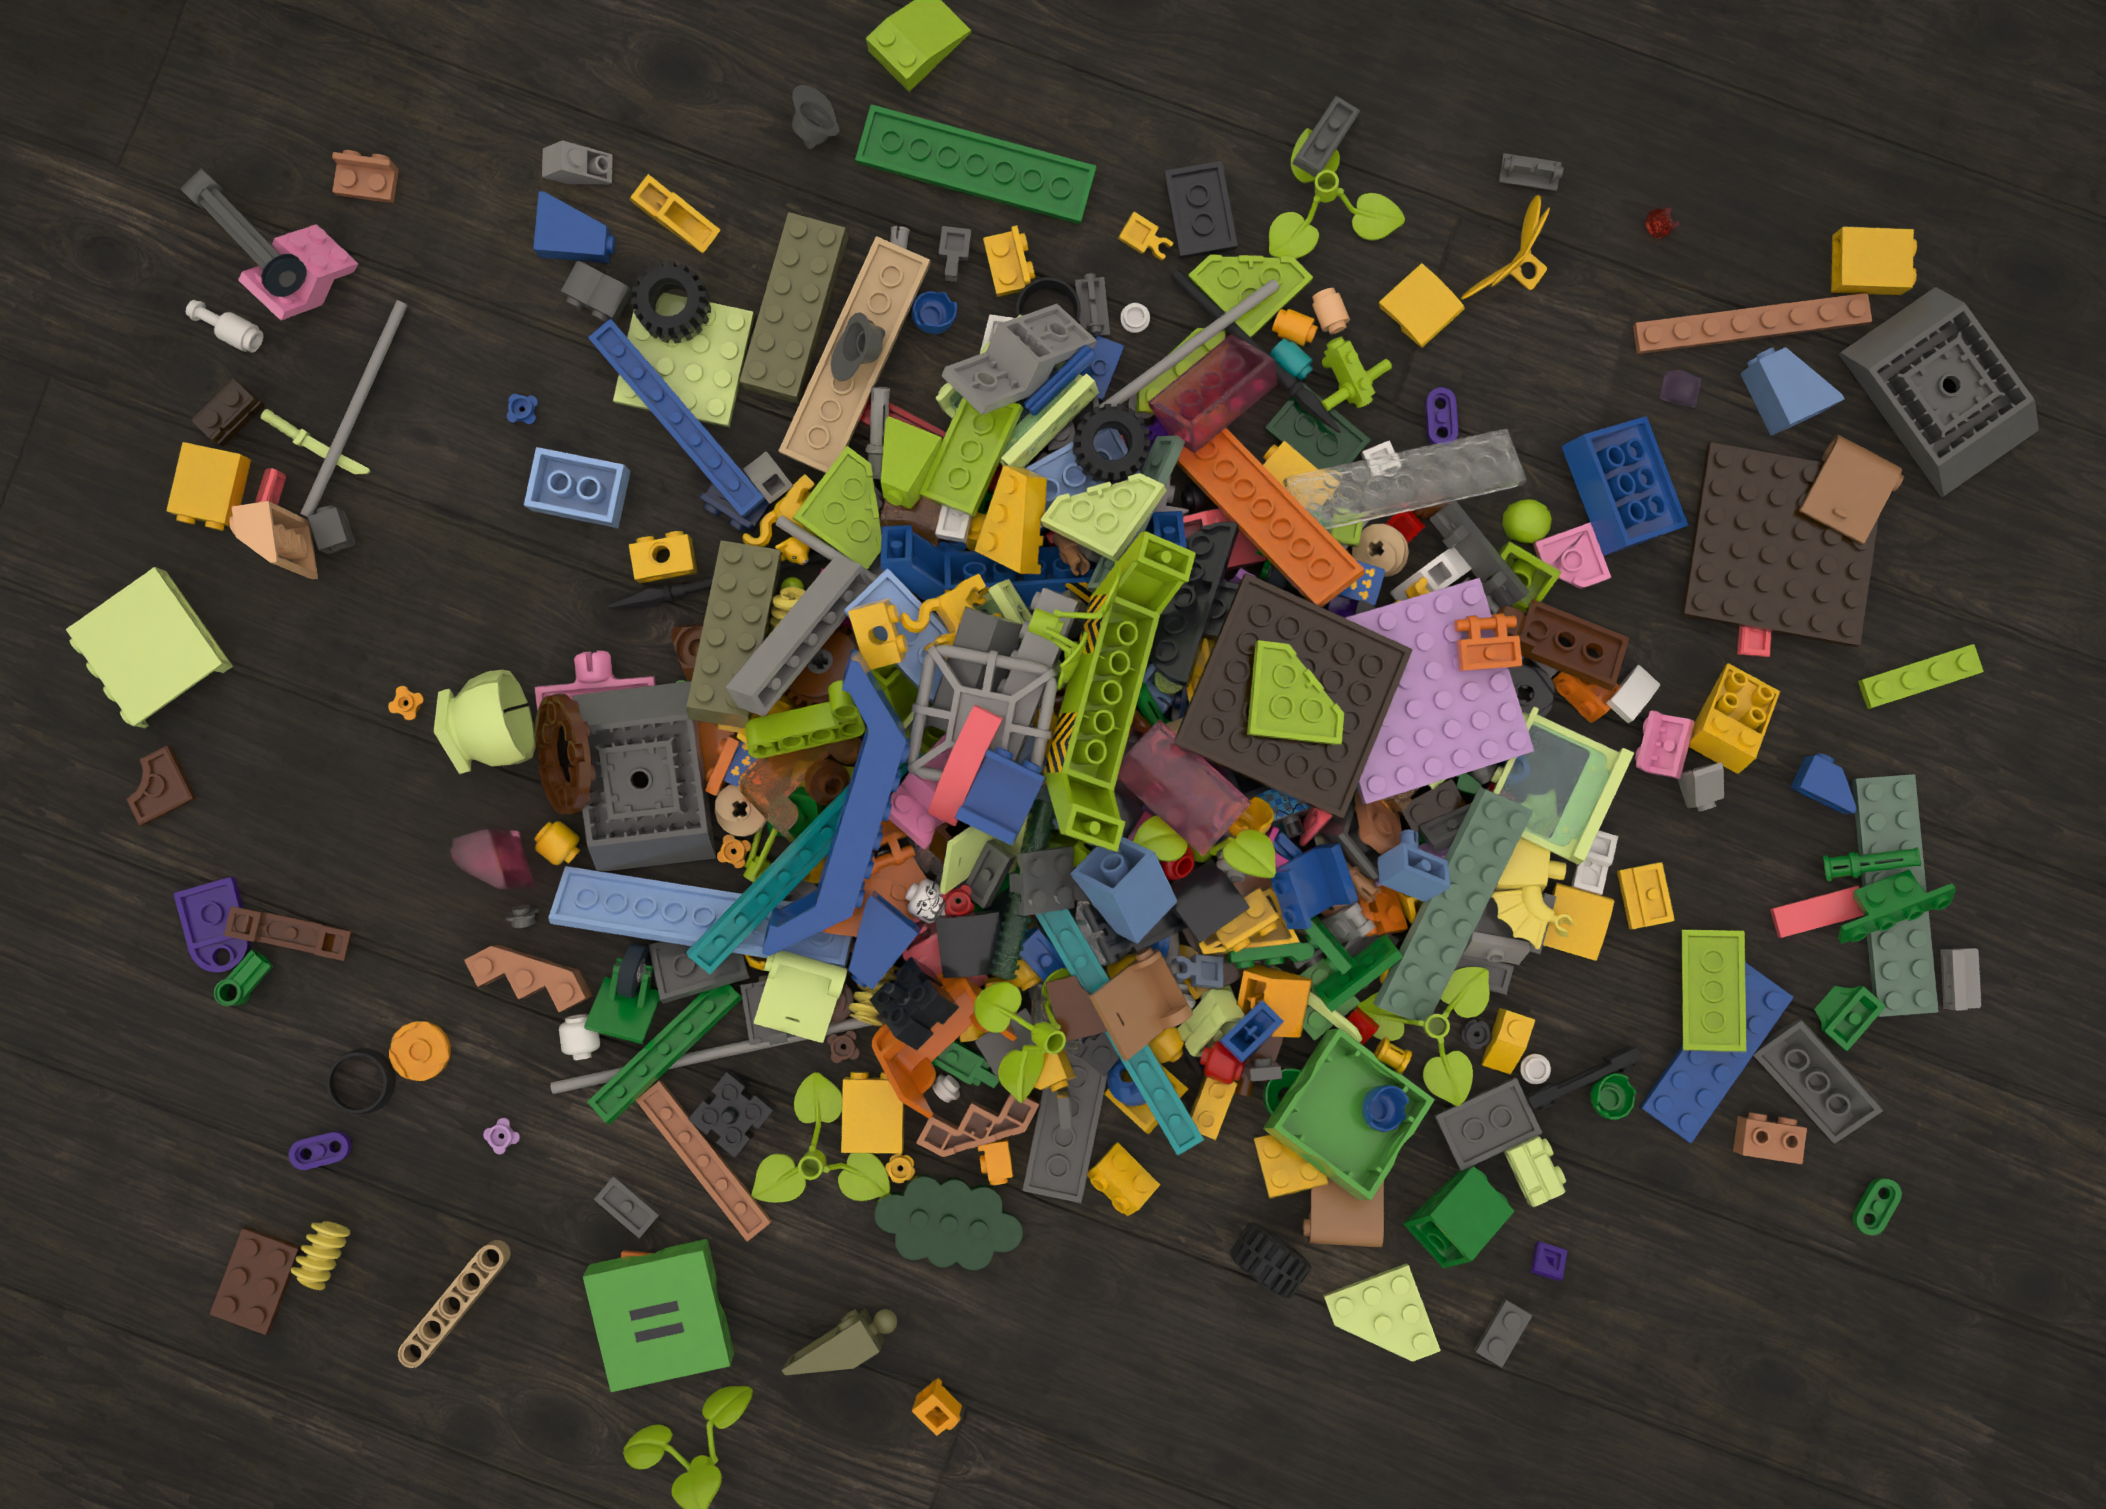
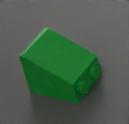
[1403,1166,1514,1269]

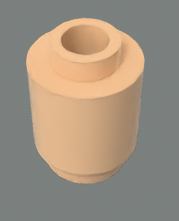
[1312,288,1350,334]

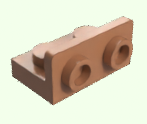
[332,150,399,203]

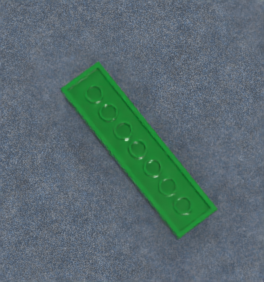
[855,104,1097,225]

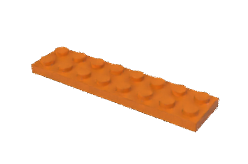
[1176,412,1365,607]

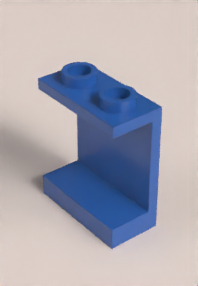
[955,746,1046,846]
[1270,843,1359,929]

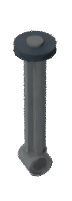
[180,168,307,297]

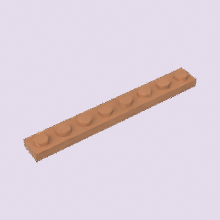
[1633,293,1872,354]

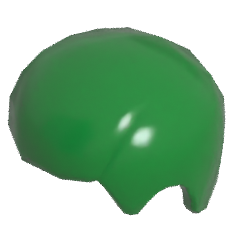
[1590,1073,1636,1120]

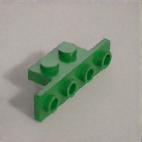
[1838,869,1956,944]

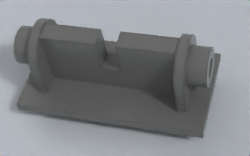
[1499,153,1564,191]
[1075,273,1110,337]

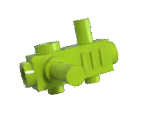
[1321,336,1392,412]

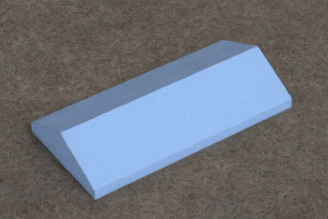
[1026,428,1141,529]

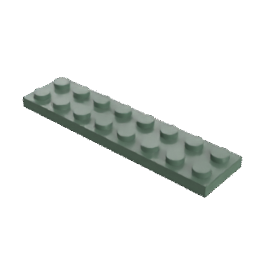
[1852,774,1939,1017]
[1374,787,1533,1021]

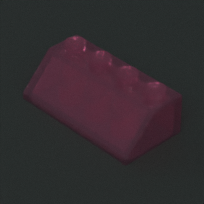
[1148,334,1278,453]
[1117,719,1252,856]
[451,828,535,890]

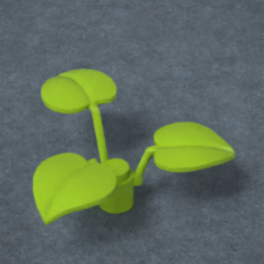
[1269,128,1405,259]
[1027,560,1121,691]
[1133,765,1276,878]
[1357,967,1490,1106]
[974,968,1071,1103]
[751,1072,890,1203]
[622,1386,753,1509]

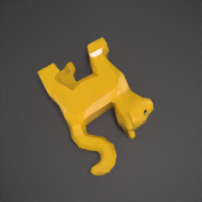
[742,474,821,565]
[900,574,1002,660]

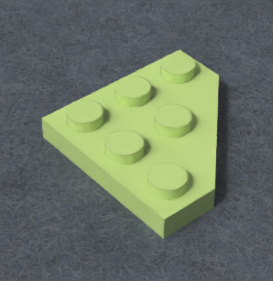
[1040,473,1167,561]
[1323,1263,1441,1362]

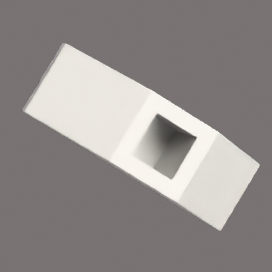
[1390,547,1472,601]

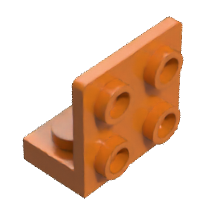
[698,721,741,796]

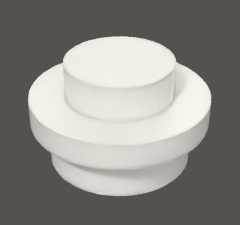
[1120,303,1150,333]
[1520,1054,1551,1084]
[932,1074,960,1103]

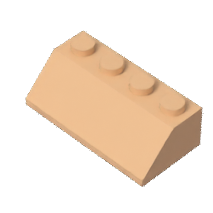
[230,501,318,580]

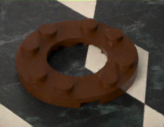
[535,694,595,814]

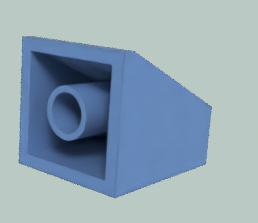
[1740,347,1844,436]
[1070,837,1177,944]

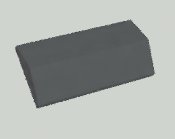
[926,606,1023,731]
[1753,1019,1884,1144]

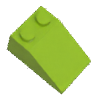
[866,0,971,92]

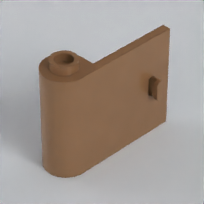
[1799,435,1904,544]
[1089,947,1193,1061]
[1302,1177,1384,1247]

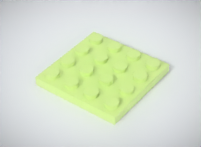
[613,293,755,428]

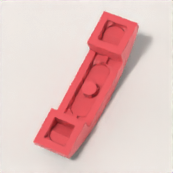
[928,705,1003,826]

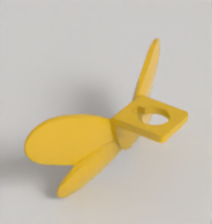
[1461,195,1550,299]

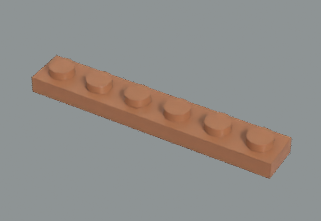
[636,1080,772,1242]

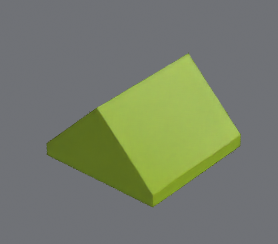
[1491,542,1561,614]

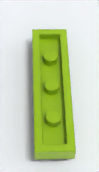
[1858,644,1984,709]

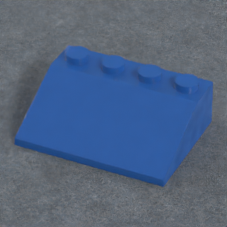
[1561,416,1689,556]

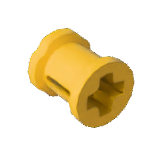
[1374,1037,1412,1074]

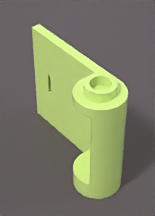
[940,815,1028,895]
[754,950,847,1043]

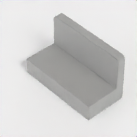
[1940,948,1981,1011]

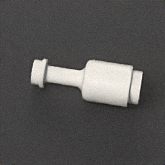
[186,300,263,352]

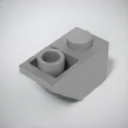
[542,140,612,184]

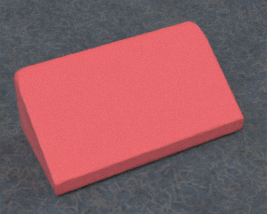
[255,468,287,505]
[1299,807,1333,846]

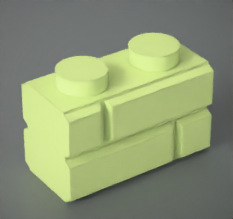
[1178,989,1245,1057]
[1503,1135,1566,1207]

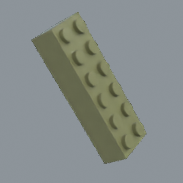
[740,212,848,404]
[686,540,781,728]

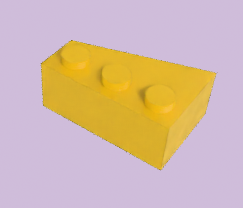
[974,465,1047,574]
[1195,887,1300,956]

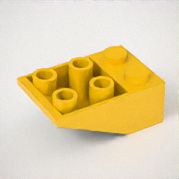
[1689,663,1780,774]

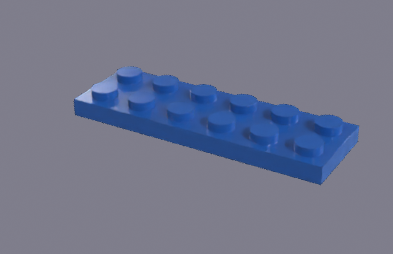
[1639,962,1794,1143]

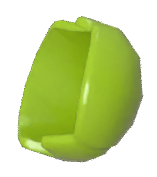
[1502,499,1552,544]

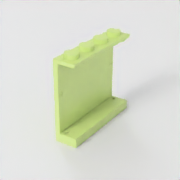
[66,567,233,728]

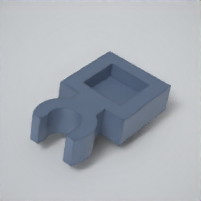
[1171,954,1223,989]

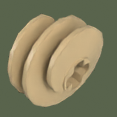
[1352,524,1409,577]
[715,784,769,837]

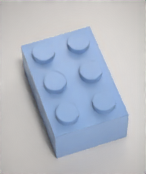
[524,447,631,528]

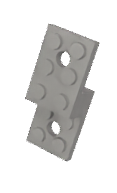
[942,304,1097,415]

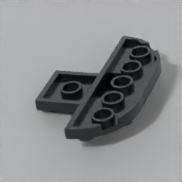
[1149,522,1239,688]

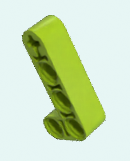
[745,680,865,758]

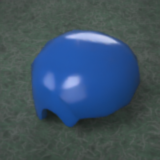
[911,291,957,335]
[1362,1085,1409,1132]

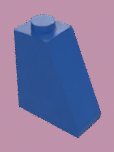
[533,191,616,263]
[849,890,922,990]

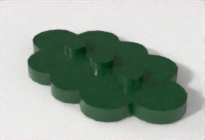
[875,1174,1023,1270]

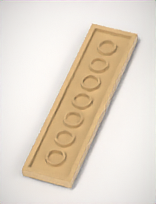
[778,236,931,474]

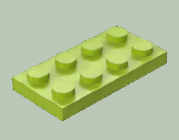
[919,397,1023,517]
[1682,930,1746,1053]

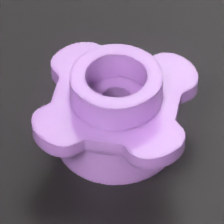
[483,1118,520,1154]

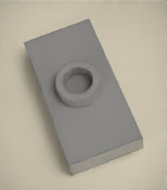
[1462,932,1530,965]

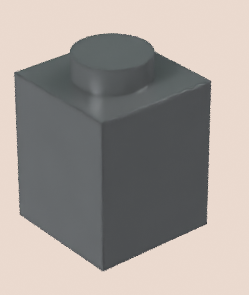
[308,505,356,554]

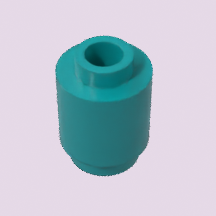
[1269,338,1313,381]

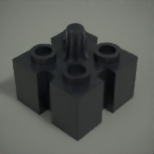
[869,957,959,1051]
[688,1069,777,1158]

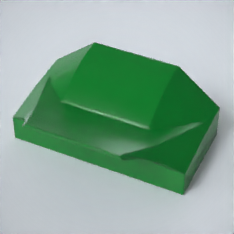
[1814,985,1886,1051]

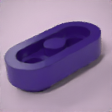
[1425,387,1458,448]
[289,1131,352,1170]

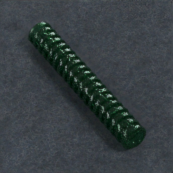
[990,799,1056,980]

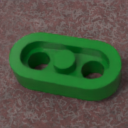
[1852,1177,1902,1235]

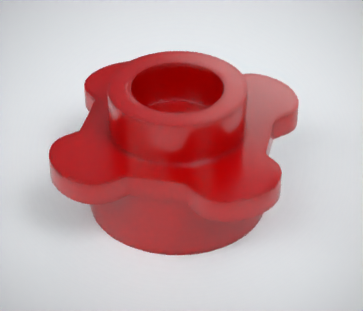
[941,884,975,916]

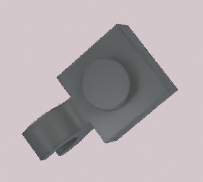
[939,226,972,282]

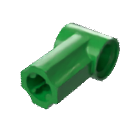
[214,949,273,1006]

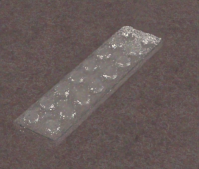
[1283,428,1527,530]

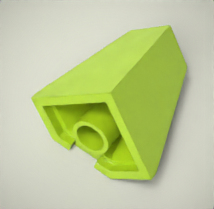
[881,416,942,509]

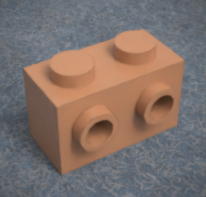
[1733,1112,1807,1164]

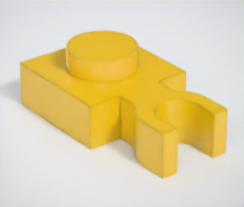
[1117,212,1173,261]

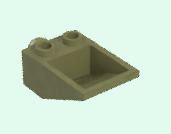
[782,1309,897,1375]

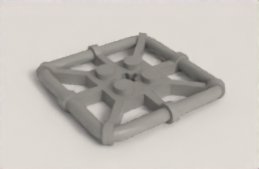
[906,644,1057,782]

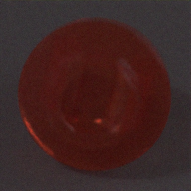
[1646,207,1679,239]

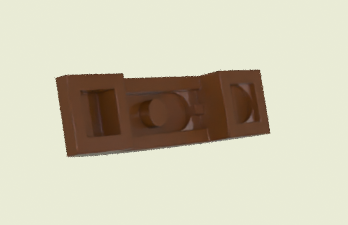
[224,906,352,961]

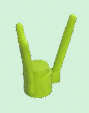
[743,827,778,882]

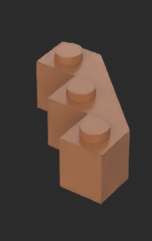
[464,945,593,1012]
[916,1093,1039,1157]

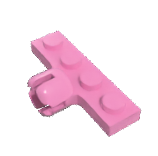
[535,651,656,711]

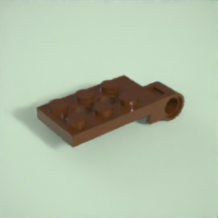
[1496,599,1629,691]

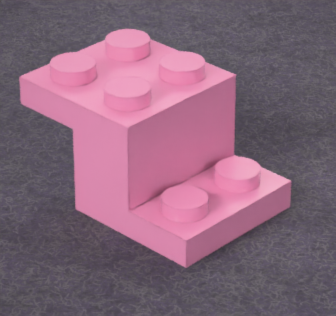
[238,224,358,320]
[888,732,982,850]

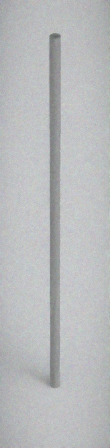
[551,988,1021,1094]

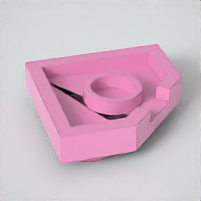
[1533,522,1611,589]

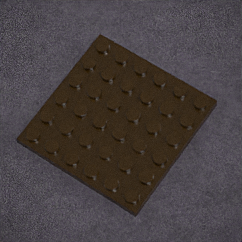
[1681,442,1879,647]
[1172,573,1413,819]

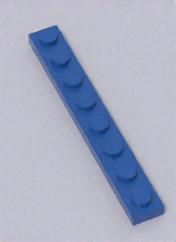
[588,318,765,518]

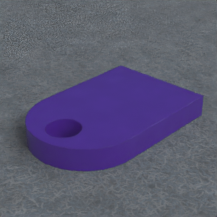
[173,877,252,972]

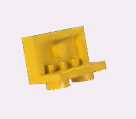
[1087,1142,1160,1216]

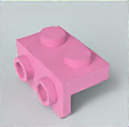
[1635,710,1695,779]

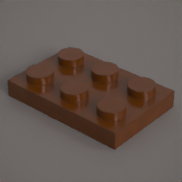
[210,1227,301,1335]

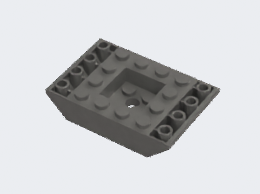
[1839,287,2039,497]
[573,681,717,872]

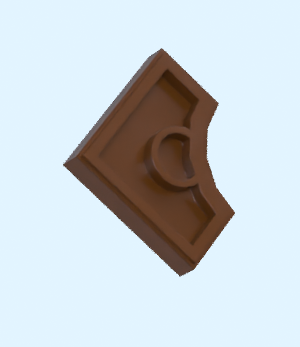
[126,746,196,826]
[1046,974,1107,1041]

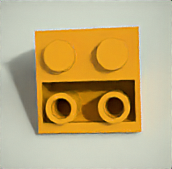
[1237,963,1312,1037]

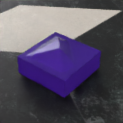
[1531,1241,1568,1281]

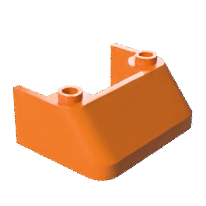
[872,971,1017,1119]

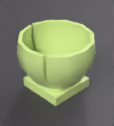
[434,670,536,774]

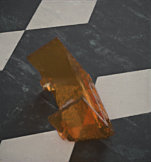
[738,737,862,843]

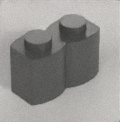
[561,261,632,323]

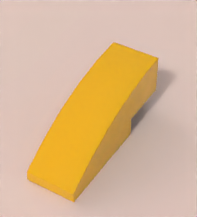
[629,174,720,254]

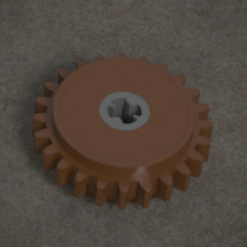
[784,625,860,708]

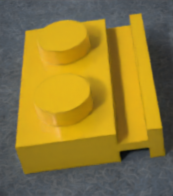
[1617,862,1675,929]

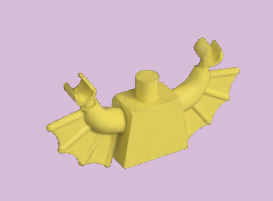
[1491,790,1574,949]

